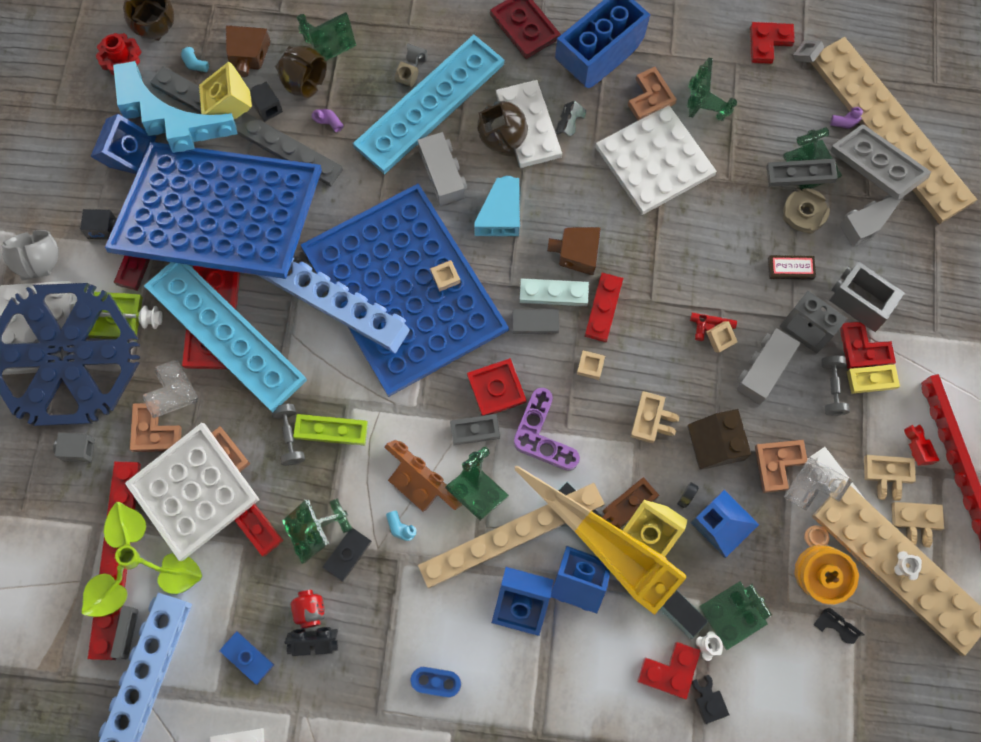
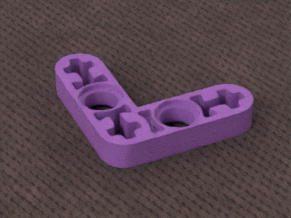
[514,388,580,471]

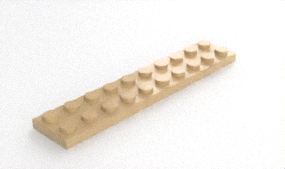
[810,37,977,224]

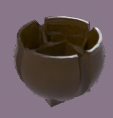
[123,0,174,41]
[275,46,327,98]
[477,101,528,153]

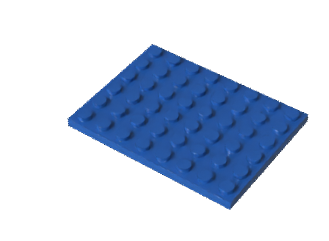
[105,142,322,279]
[301,183,509,397]

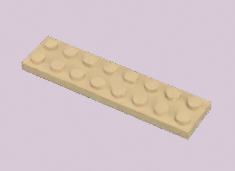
[812,481,981,656]

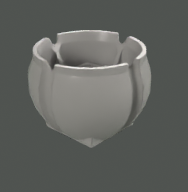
[1,230,59,280]

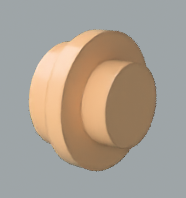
[804,525,829,547]

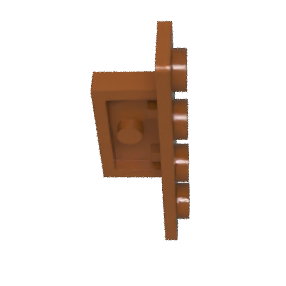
[384,440,465,512]

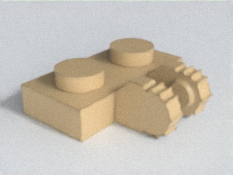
[630,391,679,443]
[864,455,916,501]
[891,502,944,548]

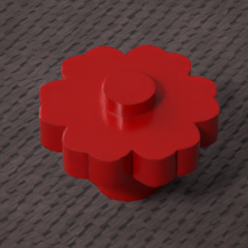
[96,33,141,75]

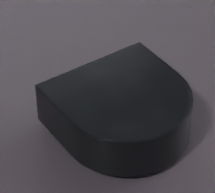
[677,482,699,508]

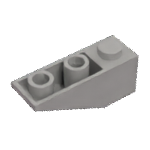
[840,194,904,248]

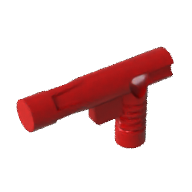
[690,312,737,341]

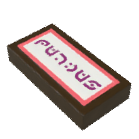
[768,255,816,280]

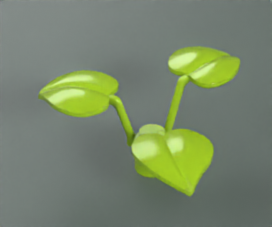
[81,502,202,617]

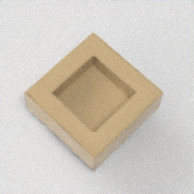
[430,260,460,292]
[706,321,738,352]
[577,350,605,380]

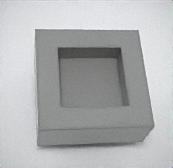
[793,40,824,62]

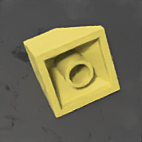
[199,62,252,119]
[622,500,687,557]

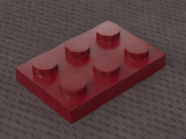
[490,0,561,59]

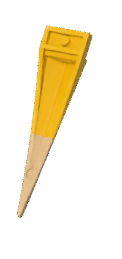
[515,466,686,615]

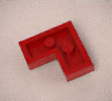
[750,22,795,64]
[840,322,896,369]
[637,642,701,700]

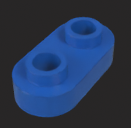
[411,667,461,698]

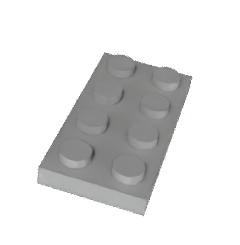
[831,124,931,201]

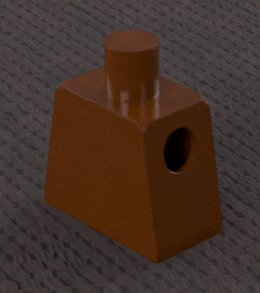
[226,25,270,77]
[547,227,601,275]

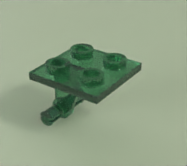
[297,12,357,61]
[687,58,737,121]
[783,127,842,191]
[445,447,509,521]
[282,498,352,564]
[699,581,773,650]

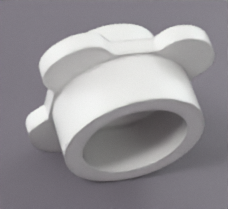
[894,551,922,580]
[696,631,723,661]

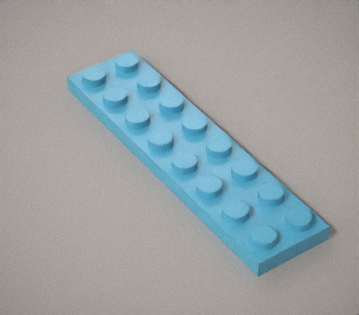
[353,35,505,175]
[144,262,307,413]

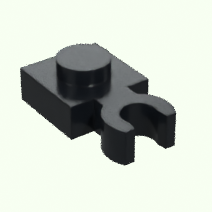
[692,675,730,724]

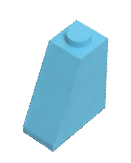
[475,176,520,236]

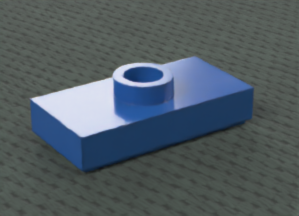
[219,631,275,685]

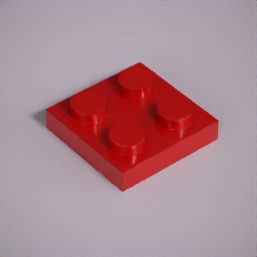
[467,358,527,416]

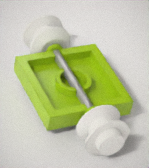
[66,292,163,341]

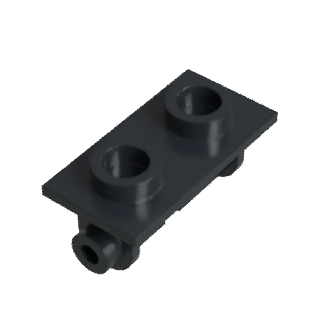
[285,627,338,657]

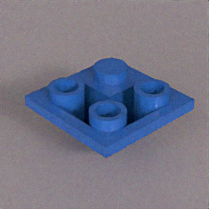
[690,490,759,558]

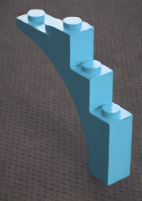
[114,61,237,153]

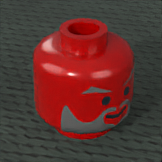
[291,590,325,629]

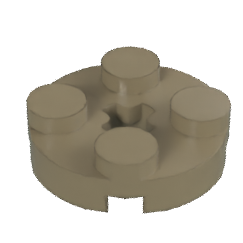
[783,188,830,234]

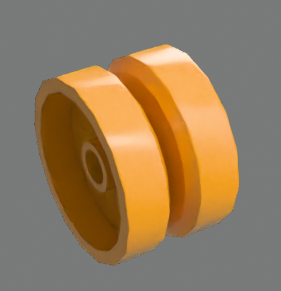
[794,545,859,605]

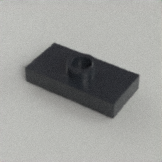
[323,527,372,582]

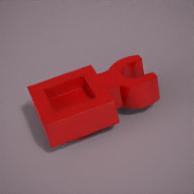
[904,425,940,466]

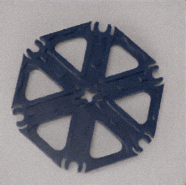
[0,283,140,426]

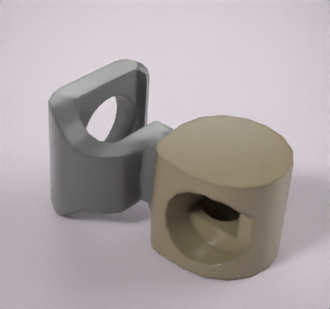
[395,43,428,87]

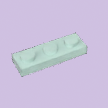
[520,279,589,306]

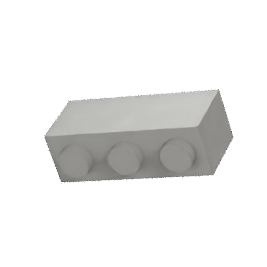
[418,132,467,206]
[736,328,800,404]

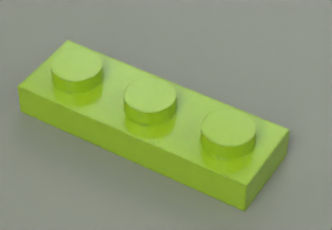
[293,414,368,446]

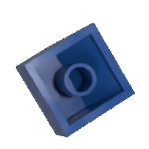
[90,114,156,174]
[550,546,610,614]
[491,567,554,636]

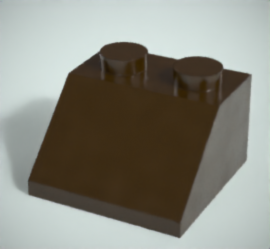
[687,409,751,470]

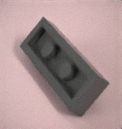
[766,159,838,187]

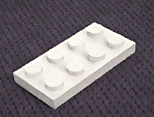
[496,80,562,168]

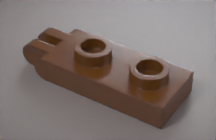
[601,477,659,529]

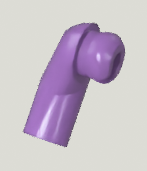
[830,107,863,129]
[312,109,344,132]

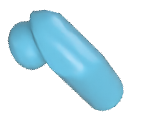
[181,47,209,72]
[386,511,417,541]

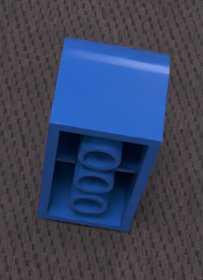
[555,0,650,88]

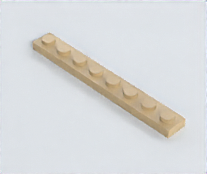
[418,483,605,589]

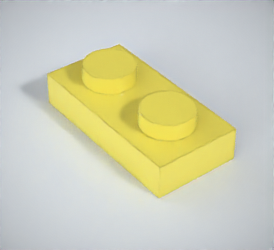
[847,365,900,394]

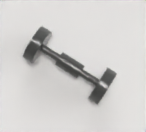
[821,356,850,416]
[272,404,305,466]

